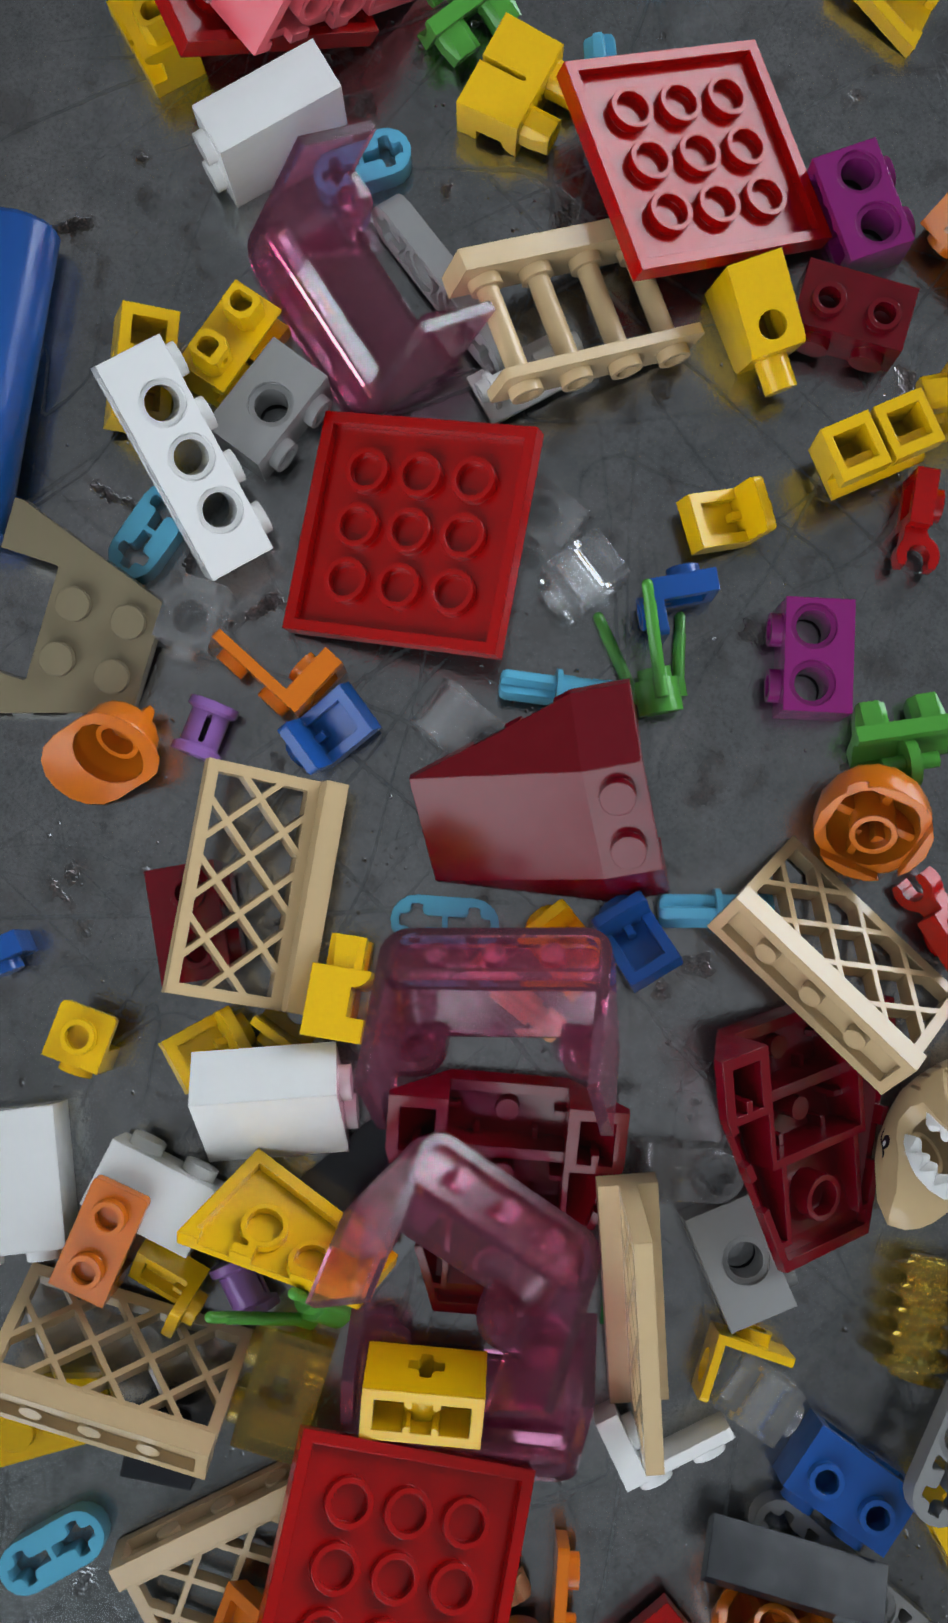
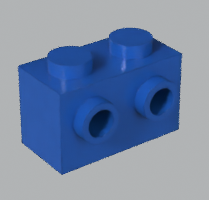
[772,1408,924,1558]

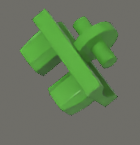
[417,0,521,68]
[846,692,948,786]

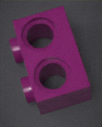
[807,137,916,274]
[764,596,856,722]

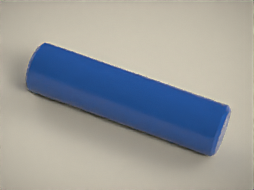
[0,207,61,546]

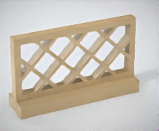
[161,757,349,1015]
[707,835,948,1095]
[595,1172,669,1476]
[0,1262,255,1480]
[109,1454,294,1623]

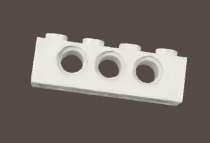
[90,333,273,581]

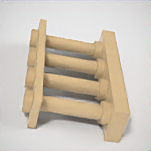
[441,218,705,405]

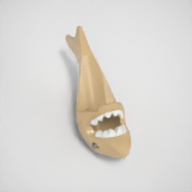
[875,1059,948,1230]

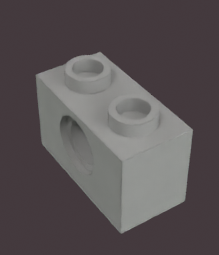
[212,336,333,482]
[677,1185,799,1334]

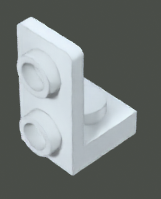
[592,1399,735,1492]

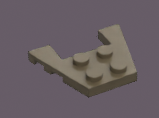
[0,497,169,713]

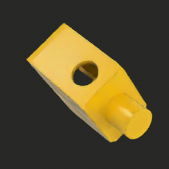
[704,247,806,397]

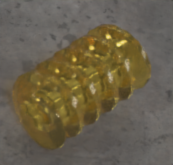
[873,1252,948,1390]

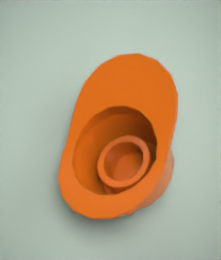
[41,700,160,804]

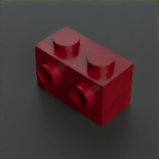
[795,257,920,373]
[144,859,246,986]

